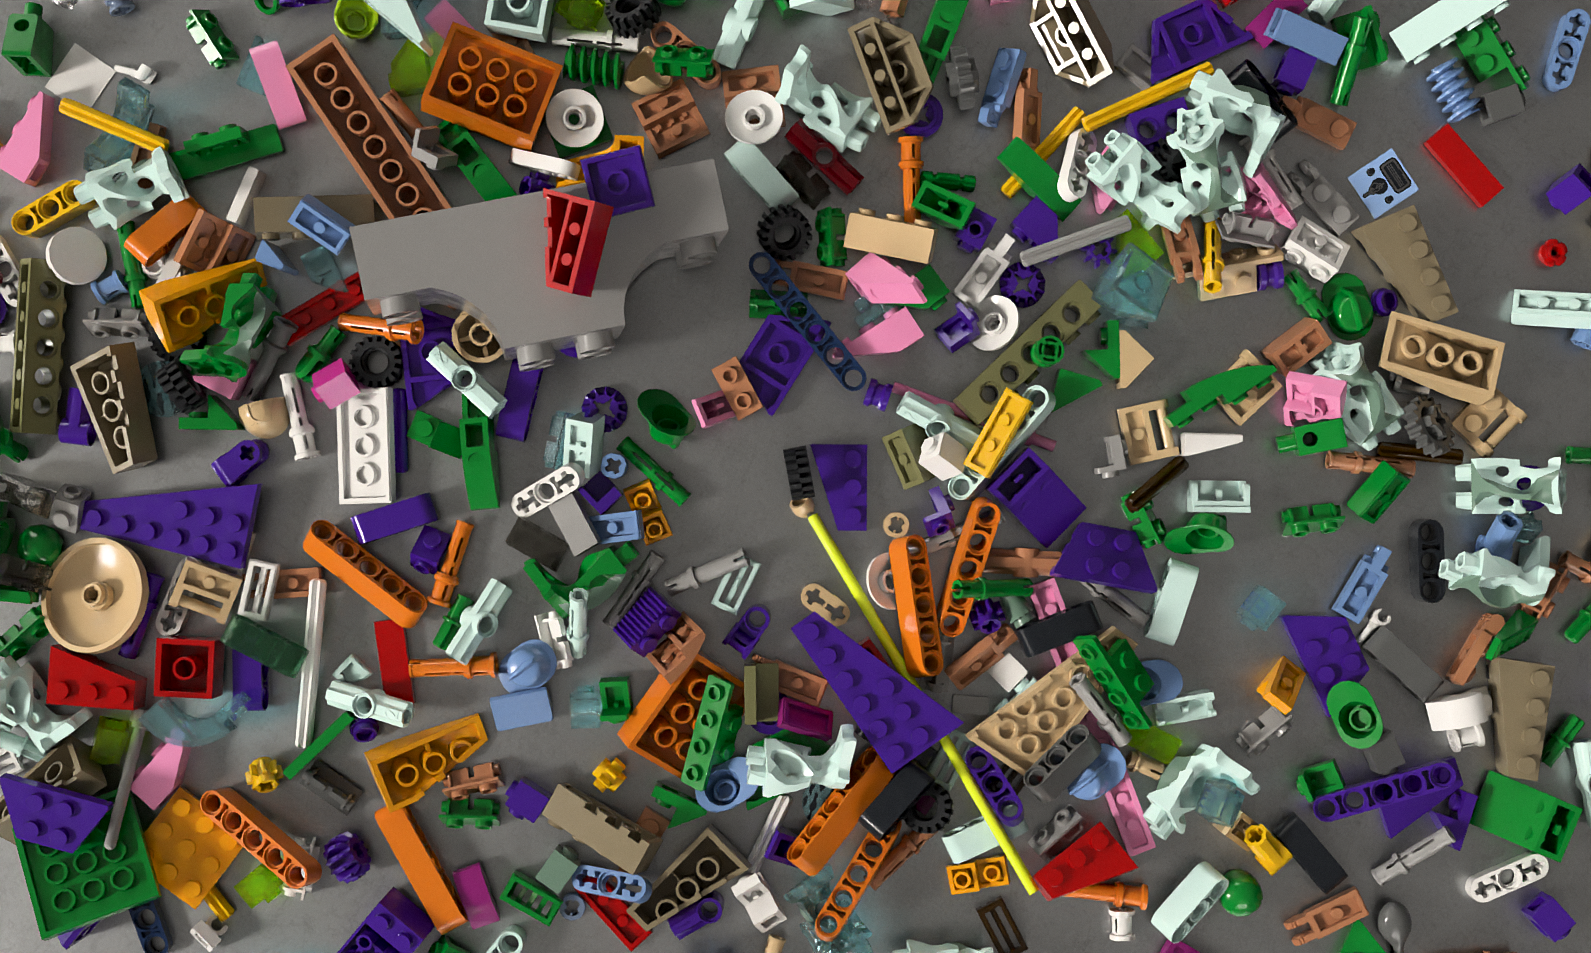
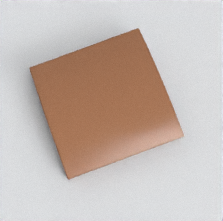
[721,65,786,134]
[631,78,710,159]
[173,208,256,272]
[646,611,706,685]

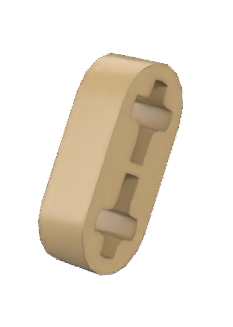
[801,583,850,626]

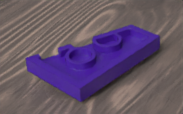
[810,444,867,531]
[1375,756,1464,839]

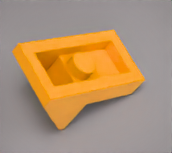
[1257,655,1306,715]

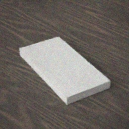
[336,387,396,505]

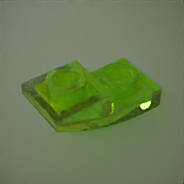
[1124,724,1183,765]

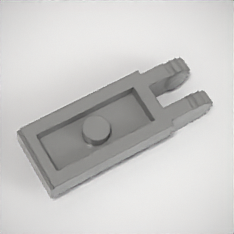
[1287,159,1360,237]

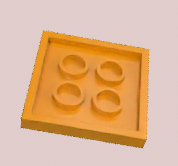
[144,786,244,910]

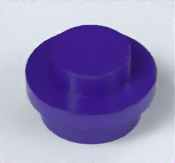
[1371,288,1398,317]
[349,717,379,742]

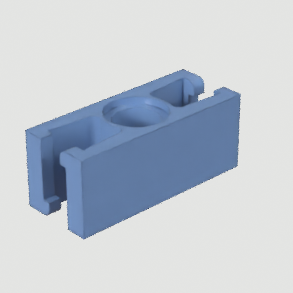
[1263,8,1349,66]

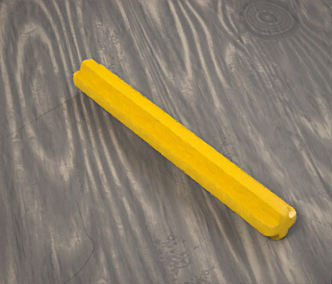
[1082,62,1215,132]

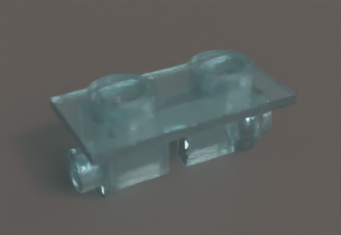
[543,410,575,469]

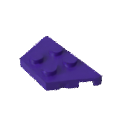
[1150,0,1253,85]
[400,307,464,411]
[739,314,832,416]
[1050,522,1157,594]
[1279,615,1370,717]
[0,773,114,854]

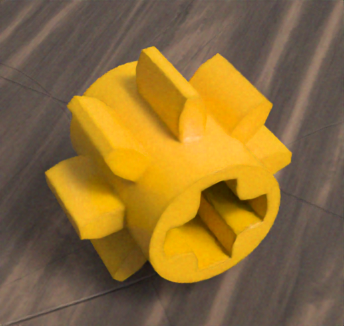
[245,757,284,793]
[591,757,627,793]

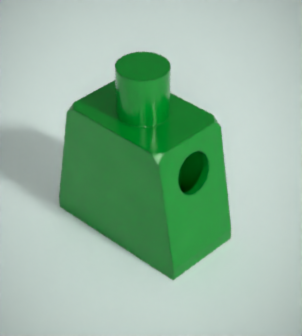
[1,2,54,77]
[1275,418,1348,456]

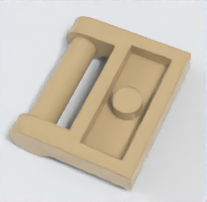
[1216,349,1282,426]
[1451,388,1528,458]
[1117,399,1180,466]
[168,557,244,625]

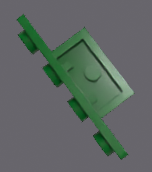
[1454,14,1531,91]
[169,124,284,181]
[1073,635,1154,729]
[681,674,744,792]

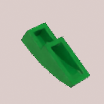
[997,136,1082,222]

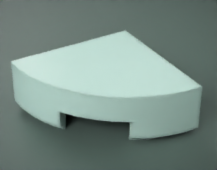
[332,653,374,682]

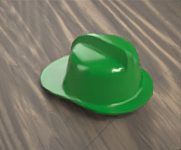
[1321,273,1373,341]
[637,389,696,449]
[1164,512,1234,555]
[1327,680,1384,749]

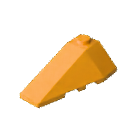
[139,258,268,353]
[364,713,488,813]

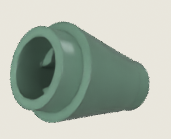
[1000,596,1036,629]

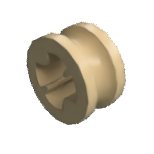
[883,512,909,538]

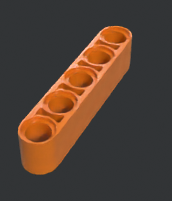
[936,497,1001,637]
[303,520,428,628]
[889,534,944,678]
[787,746,896,876]
[200,787,322,889]
[374,806,469,935]
[815,820,902,942]

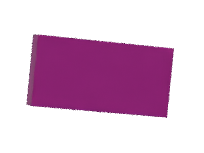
[777,697,833,742]

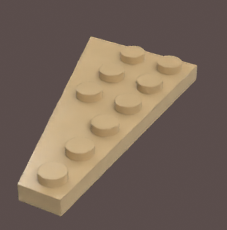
[965,625,1138,776]

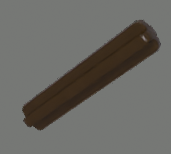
[1376,441,1464,465]
[1124,456,1189,513]

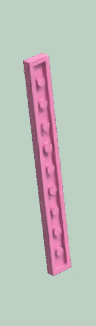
[1026,577,1156,857]

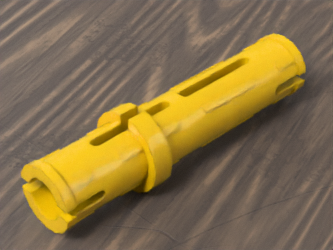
[1201,217,1225,293]

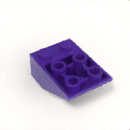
[985,447,1087,549]
[337,886,435,953]

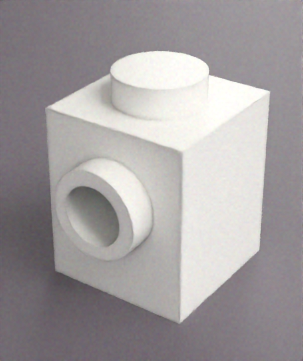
[919,431,968,481]

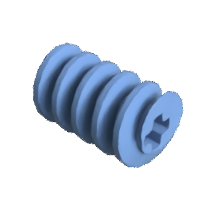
[1426,56,1483,123]

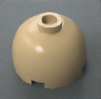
[452,311,503,364]

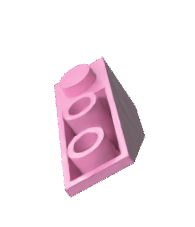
[0,91,55,187]
[845,252,928,304]
[832,306,925,359]
[130,719,198,810]

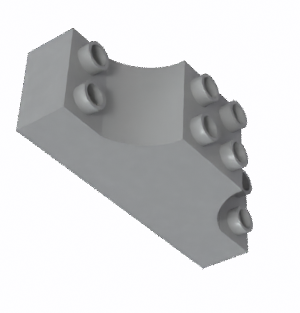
[349,158,729,372]

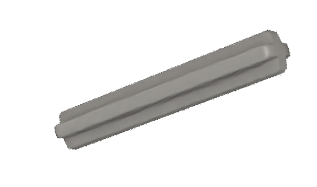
[1020,215,1132,267]

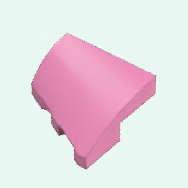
[1241,162,1298,230]
[1283,371,1347,426]

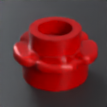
[1538,239,1568,267]

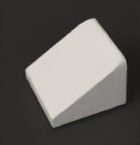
[987,650,1029,693]

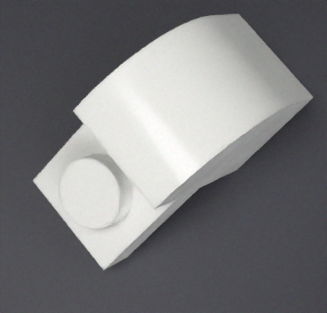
[1425,686,1493,731]
[731,872,787,933]

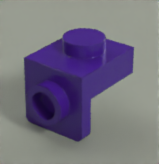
[934,301,980,353]
[923,486,956,537]
[410,525,451,575]

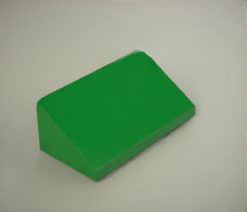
[1347,461,1411,524]

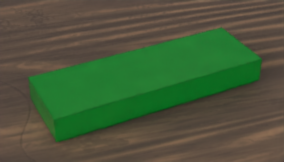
[283,711,358,780]

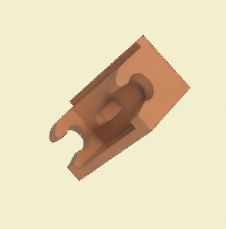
[1259,317,1333,377]

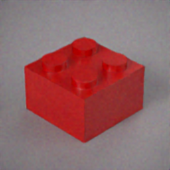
[154,635,225,699]

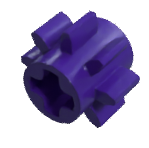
[519,171,555,195]
[1080,237,1117,269]
[969,598,1006,634]

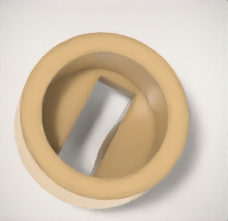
[789,498,815,518]

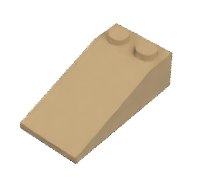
[1379,311,1505,406]

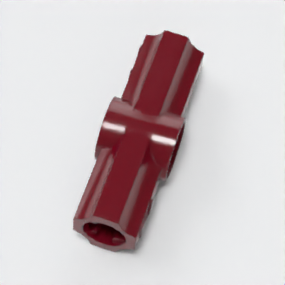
[784,118,864,196]

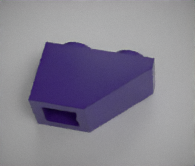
[1010,196,1059,264]

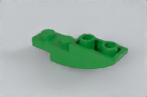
[918,0,969,84]
[437,120,517,201]
[1163,365,1277,429]
[459,394,500,511]

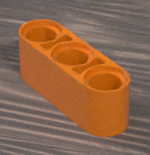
[124,194,207,267]

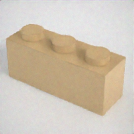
[843,207,939,264]

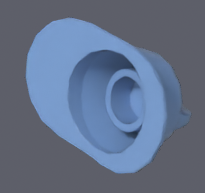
[499,639,557,693]
[1140,660,1183,708]
[1067,743,1126,800]
[695,756,758,813]

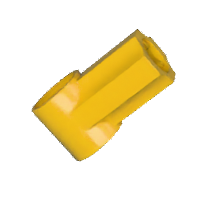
[1244,824,1293,876]

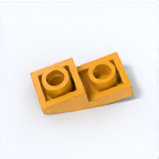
[623,478,673,546]
[946,854,1011,895]

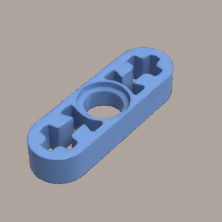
[1542,9,1591,92]
[572,865,652,904]

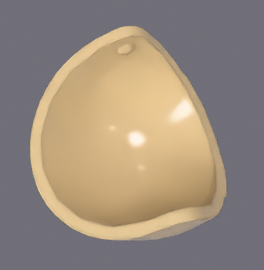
[624,46,673,95]
[237,397,290,439]

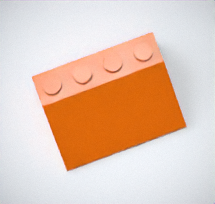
[421,21,563,152]
[617,650,744,779]

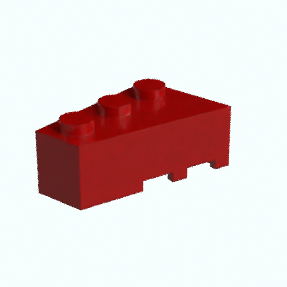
[543,188,614,297]
[46,644,147,711]
[1032,821,1139,902]

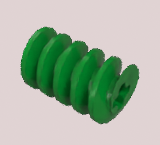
[563,43,625,90]

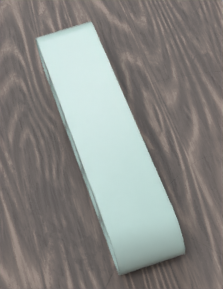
[948,385,1056,502]

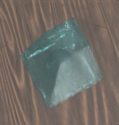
[1091,242,1174,322]

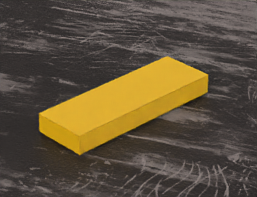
[963,387,1034,479]

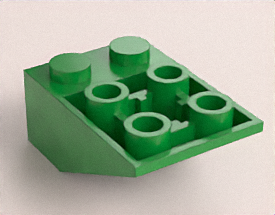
[1469,770,1583,863]

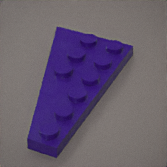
[80,484,262,569]
[791,611,964,773]

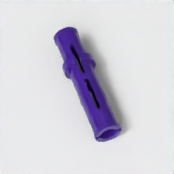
[118,572,165,659]

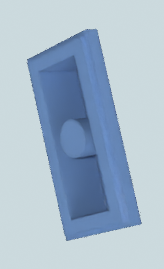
[287,194,356,256]
[255,239,299,276]
[490,687,554,731]

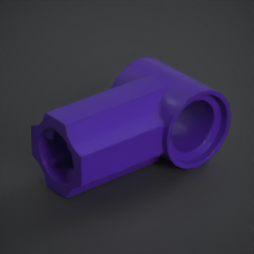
[58,387,97,446]
[667,890,725,940]

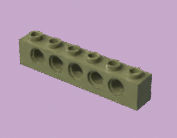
[10,258,67,435]
[953,279,1104,426]

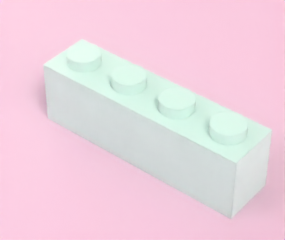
[1388,0,1511,65]

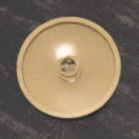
[41,537,149,654]

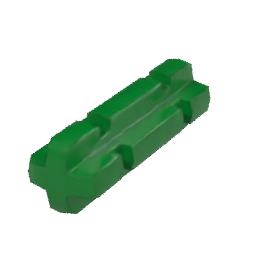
[920,171,976,192]

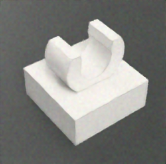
[190,914,228,952]

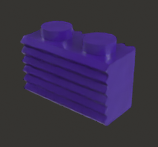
[613,587,682,657]

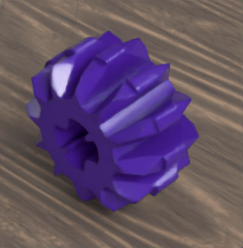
[323,831,371,884]

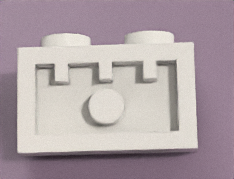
[1280,215,1351,283]

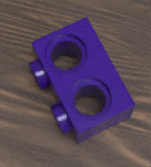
[1124,96,1188,152]

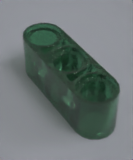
[220,613,310,678]

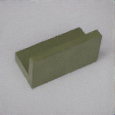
[882,423,936,490]
[744,663,779,725]

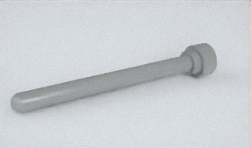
[104,709,155,850]

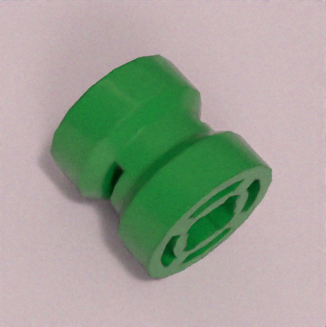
[1030,335,1065,368]

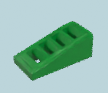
[1486,609,1538,661]
[499,870,564,926]

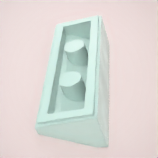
[1511,289,1591,329]

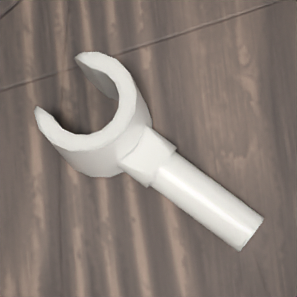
[114,63,157,84]
[1356,608,1391,644]

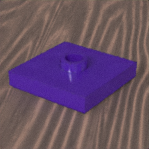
[580,145,656,217]

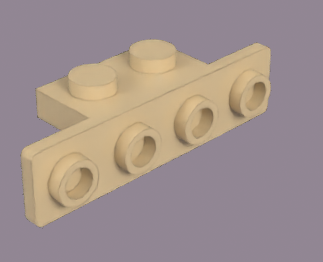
[1164,244,1284,301]

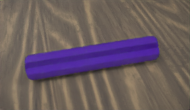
[393,388,408,473]

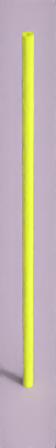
[808,513,1039,895]

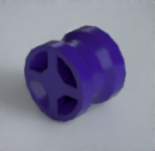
[1256,261,1284,291]
[863,378,893,412]

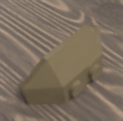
[1030,0,1115,87]
[847,16,934,135]

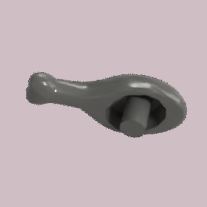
[1378,901,1412,953]

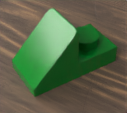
[1081,320,1120,380]
[179,395,245,430]
[406,410,462,459]
[651,781,707,829]

